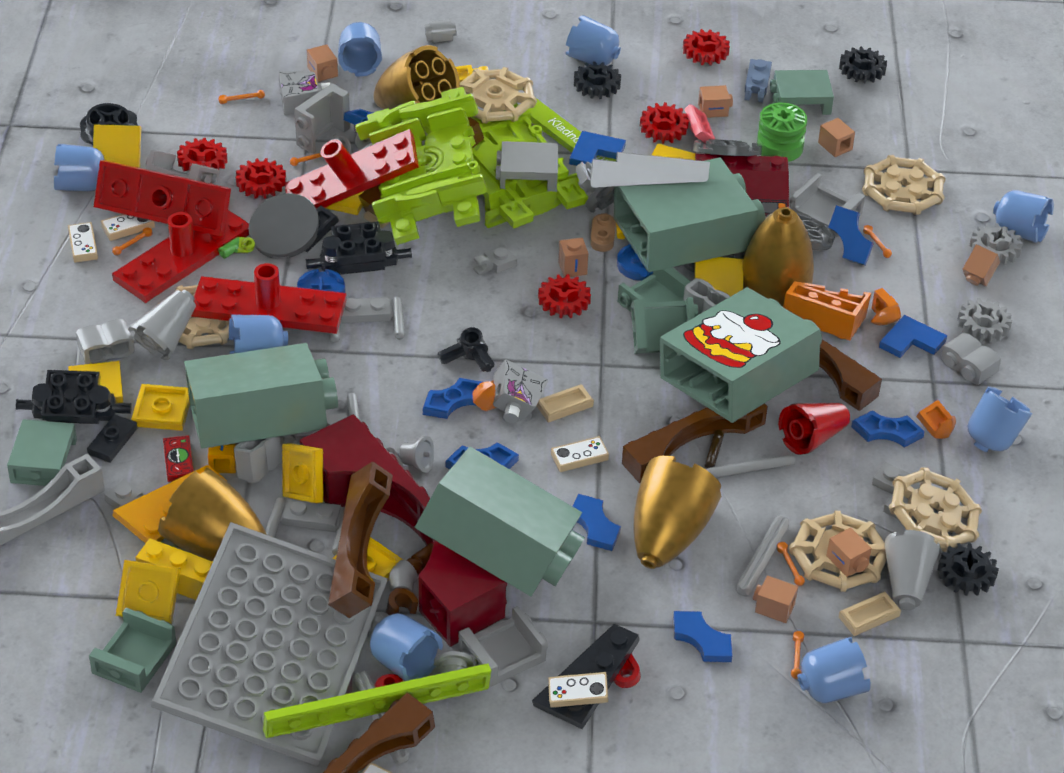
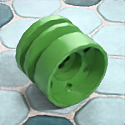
[757,102,807,162]

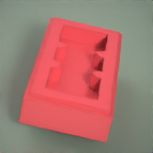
[685,104,715,144]

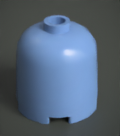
[566,15,621,66]
[338,22,382,77]
[54,144,104,191]
[993,190,1054,243]
[229,315,288,354]
[967,386,1032,452]
[370,613,443,681]
[797,637,871,703]

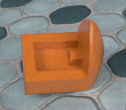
[871,288,901,326]
[473,380,496,411]
[916,400,956,439]

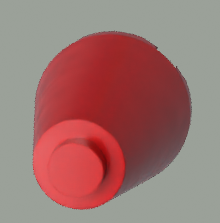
[778,403,850,455]

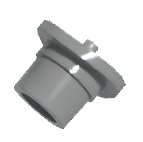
[400,436,434,473]
[434,651,473,673]

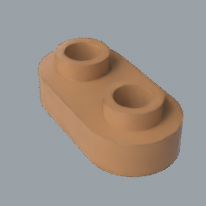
[590,213,616,252]

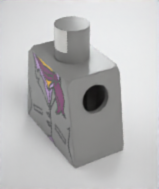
[279,71,330,115]
[493,359,548,423]

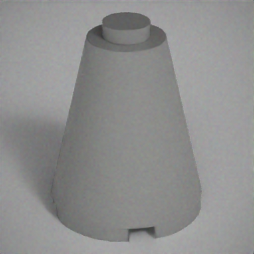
[128,290,196,360]
[885,530,940,610]

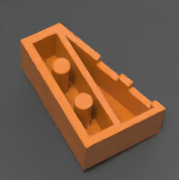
[783,281,871,341]

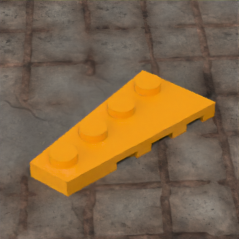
[112,465,227,544]

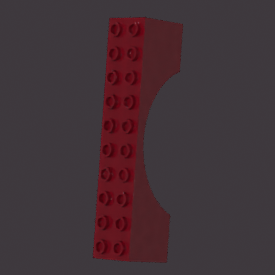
[300,414,507,647]

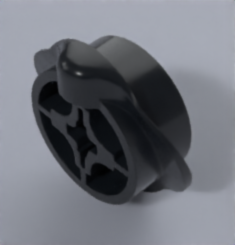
[80,103,138,146]

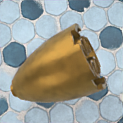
[373,45,460,110]
[742,207,814,306]
[634,456,722,569]
[158,467,267,561]

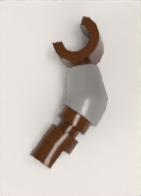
[386,543,433,615]

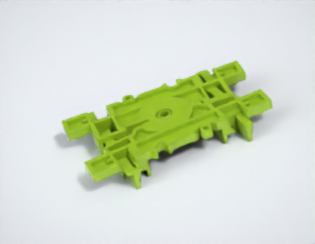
[355,87,487,245]
[424,103,588,229]

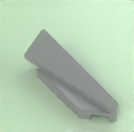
[590,152,710,187]

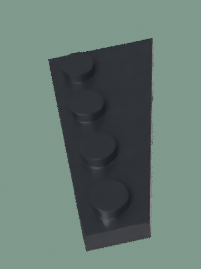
[532,624,640,730]

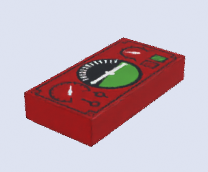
[163,435,193,482]

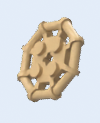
[460,67,537,124]
[862,155,945,215]
[157,285,229,349]
[889,467,982,552]
[789,510,887,592]

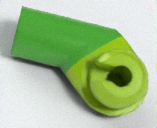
[218,237,255,259]

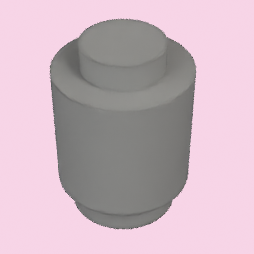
[425,19,457,43]

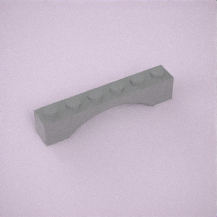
[0,453,105,546]

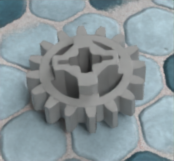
[969,223,1023,265]
[957,298,1012,343]

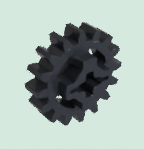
[839,46,887,84]
[573,62,621,99]
[937,543,999,596]

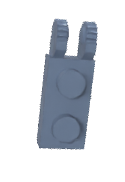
[744,59,772,103]

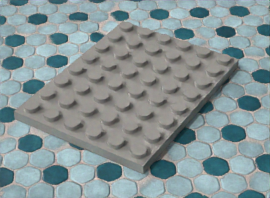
[151,522,388,767]

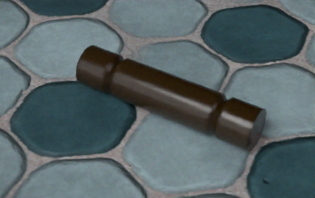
[704,430,724,468]

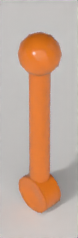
[218,90,265,104]
[290,153,322,166]
[863,225,892,258]
[112,227,153,256]
[777,542,805,586]
[791,631,804,679]

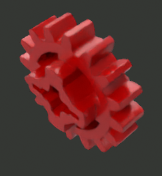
[683,29,730,66]
[640,102,689,144]
[177,138,228,172]
[235,158,286,199]
[538,274,591,318]

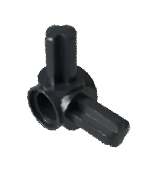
[438,327,495,372]

